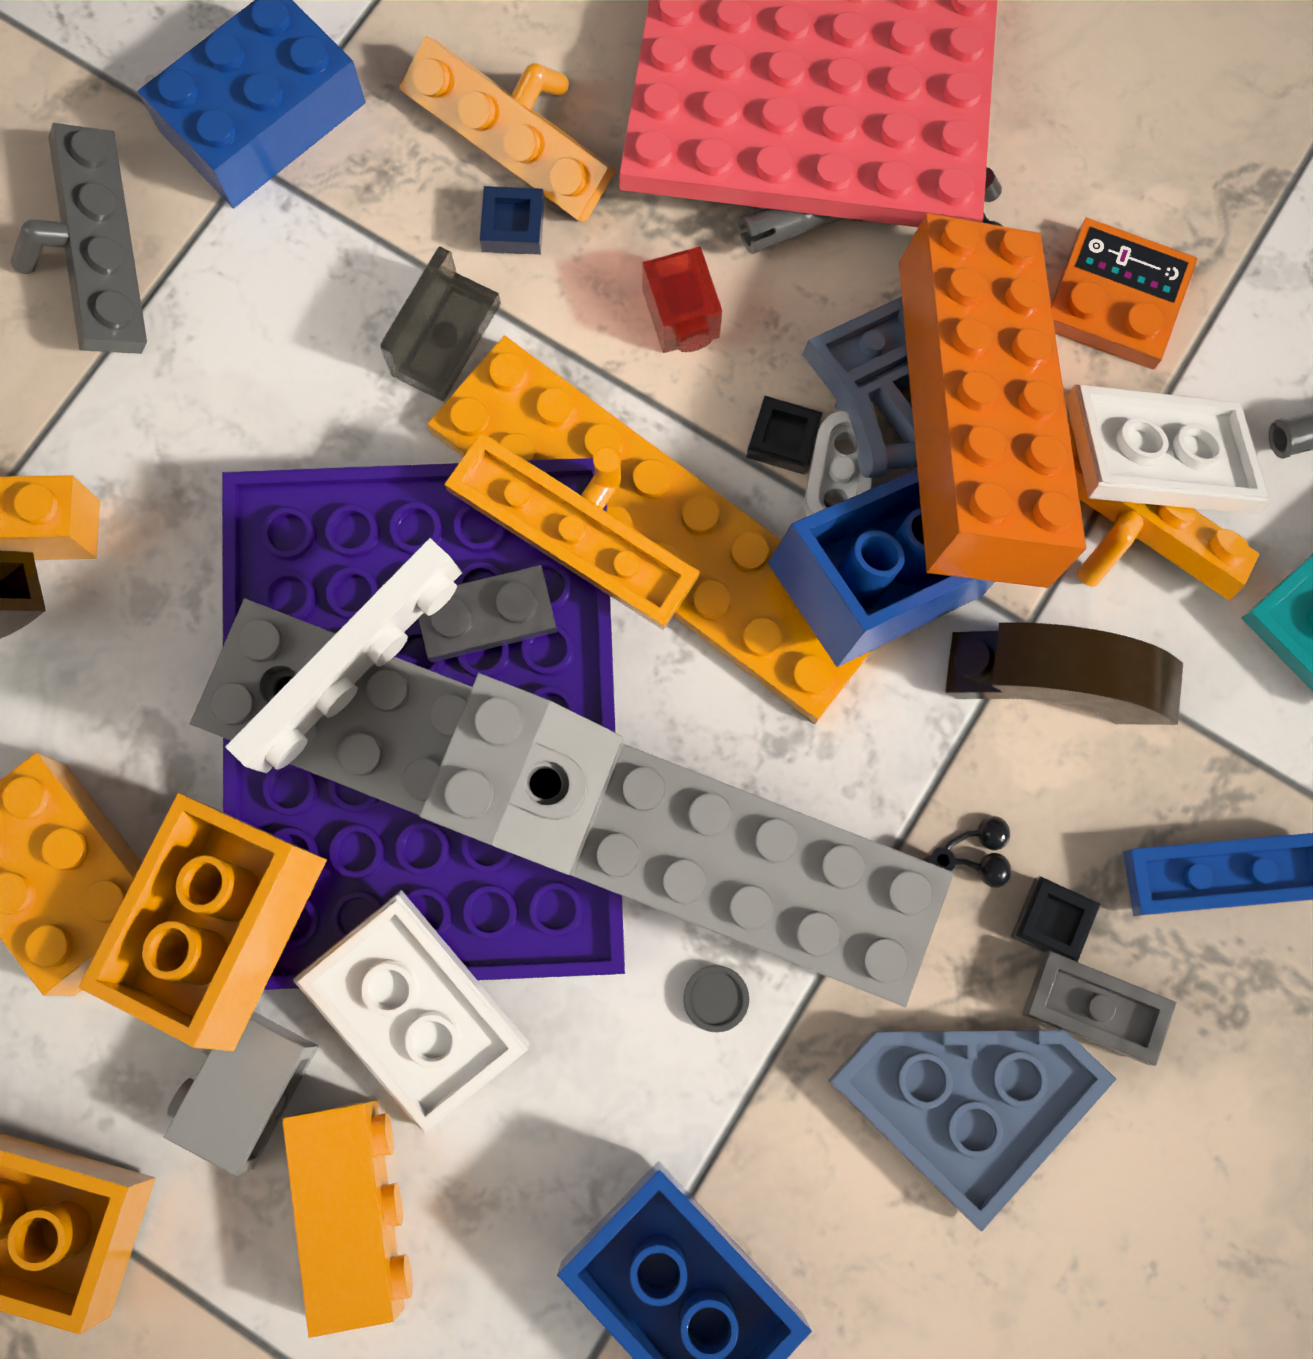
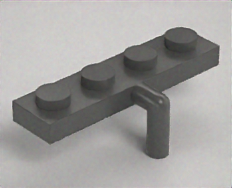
[11,123,147,354]

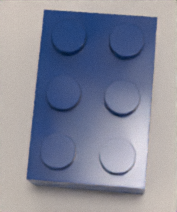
[137,0,366,209]
[768,469,995,667]
[557,1161,812,1359]

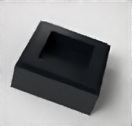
[746,396,823,475]
[1011,876,1101,962]

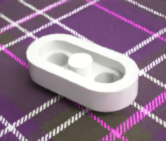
[804,411,873,516]

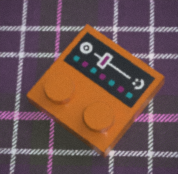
[1051,217,1198,370]

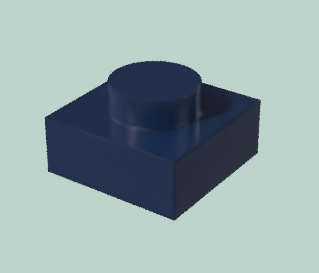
[480,186,545,255]

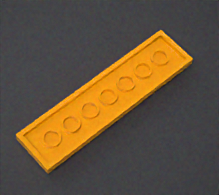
[427,335,873,724]

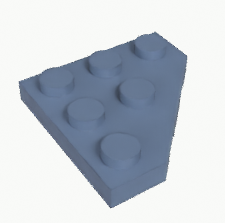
[828,1030,1116,1232]

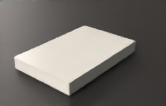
[1065,384,1270,514]
[293,890,530,1134]

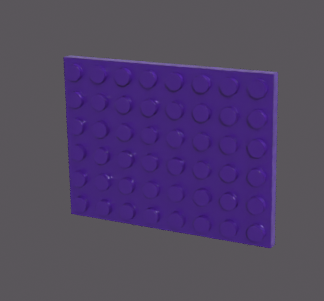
[222,458,625,990]

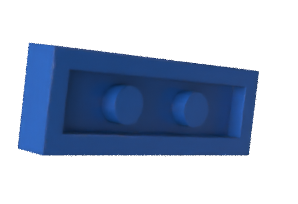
[1123,833,1313,916]

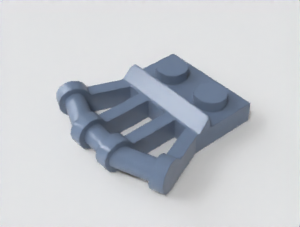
[802,297,917,478]

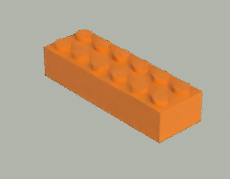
[899,213,1086,588]

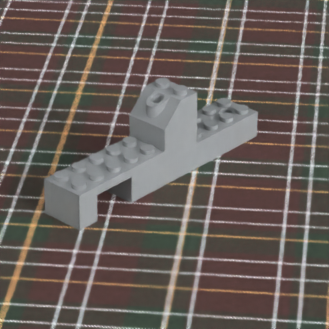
[189,598,954,1007]

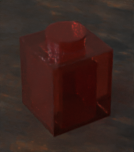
[642,246,723,353]

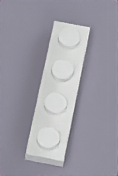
[225,538,462,773]

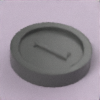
[683,965,749,1032]

